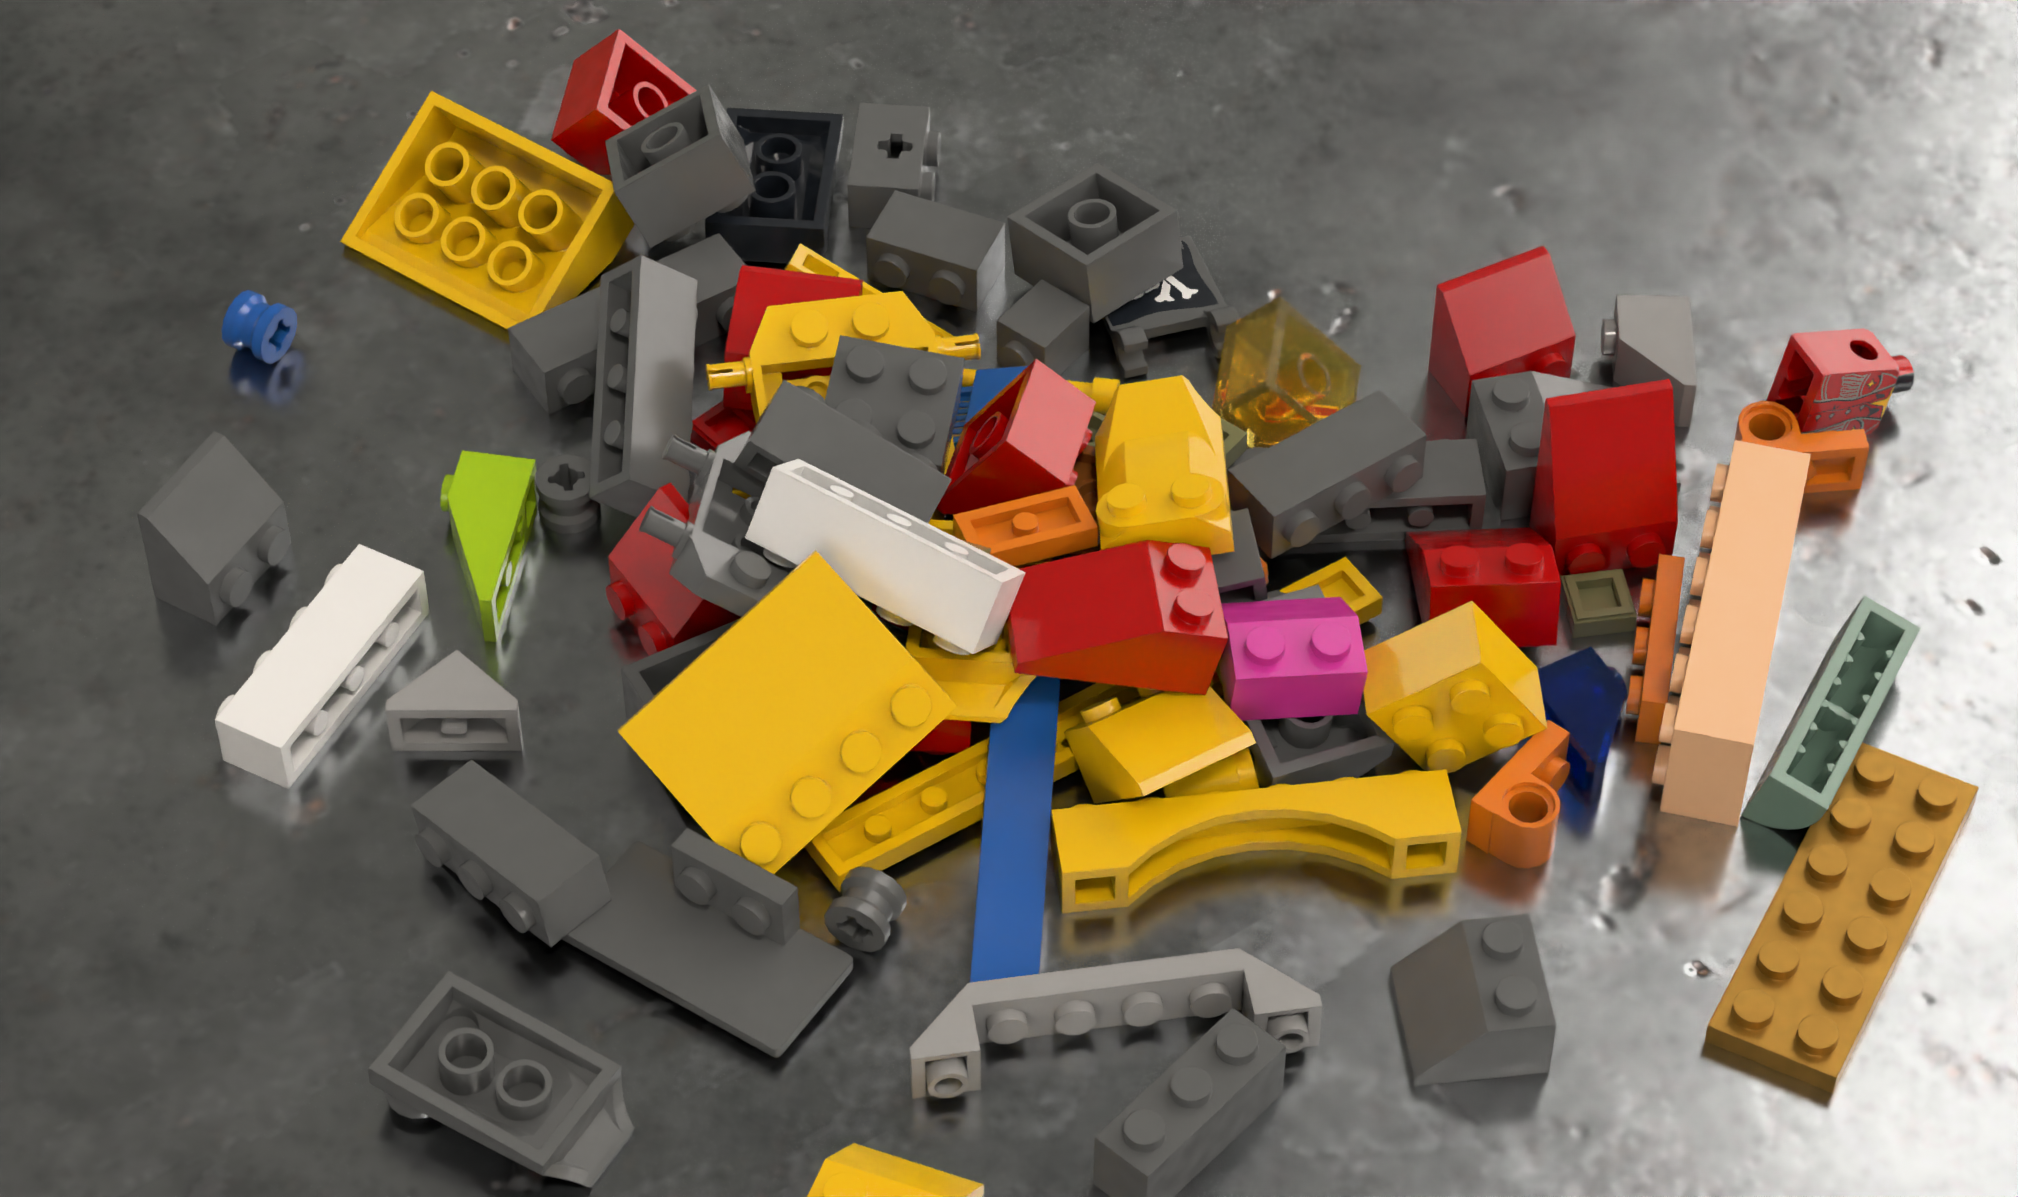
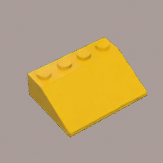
[340,91,635,331]
[617,550,958,874]

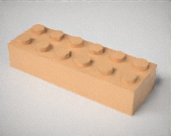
[1651,440,1811,827]

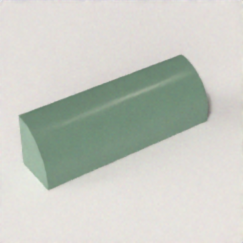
[1741,595,1921,830]

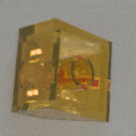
[1212,296,1362,448]

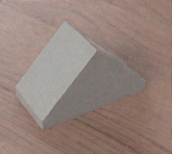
[385,650,523,751]

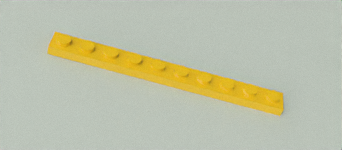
[804,557,1383,892]

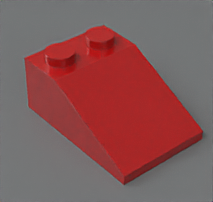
[1529,379,1678,576]
[1405,527,1561,647]
[1006,540,1228,695]

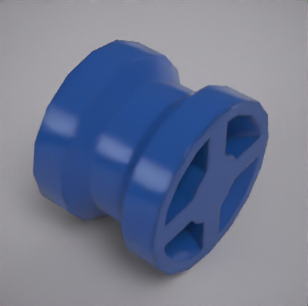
[222,290,297,364]

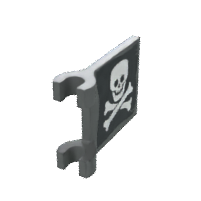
[1101,236,1241,378]

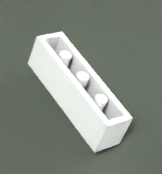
[745,459,1026,655]
[215,544,430,789]

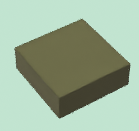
[1560,569,1637,638]

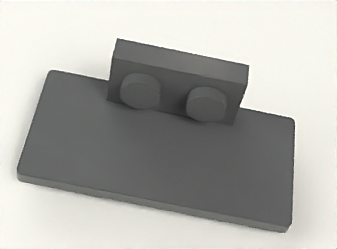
[562,828,853,1057]

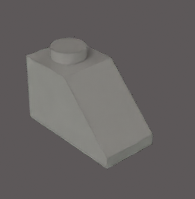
[1601,294,1697,427]

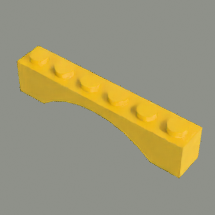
[1051,769,1462,914]

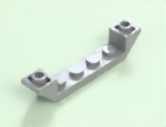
[909,948,1322,1099]

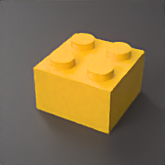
[1363,601,1548,773]

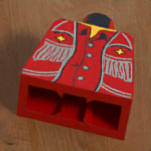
[1766,328,1914,435]

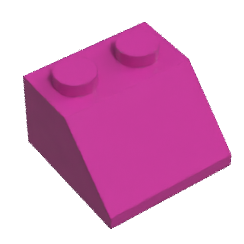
[1219,597,1368,721]

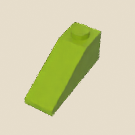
[440,450,539,642]

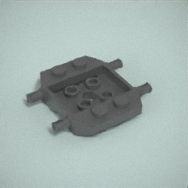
[639,431,908,647]

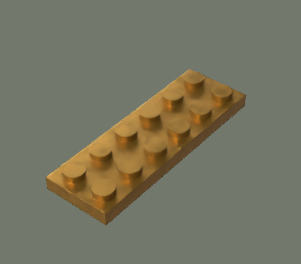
[1705,742,1979,1093]

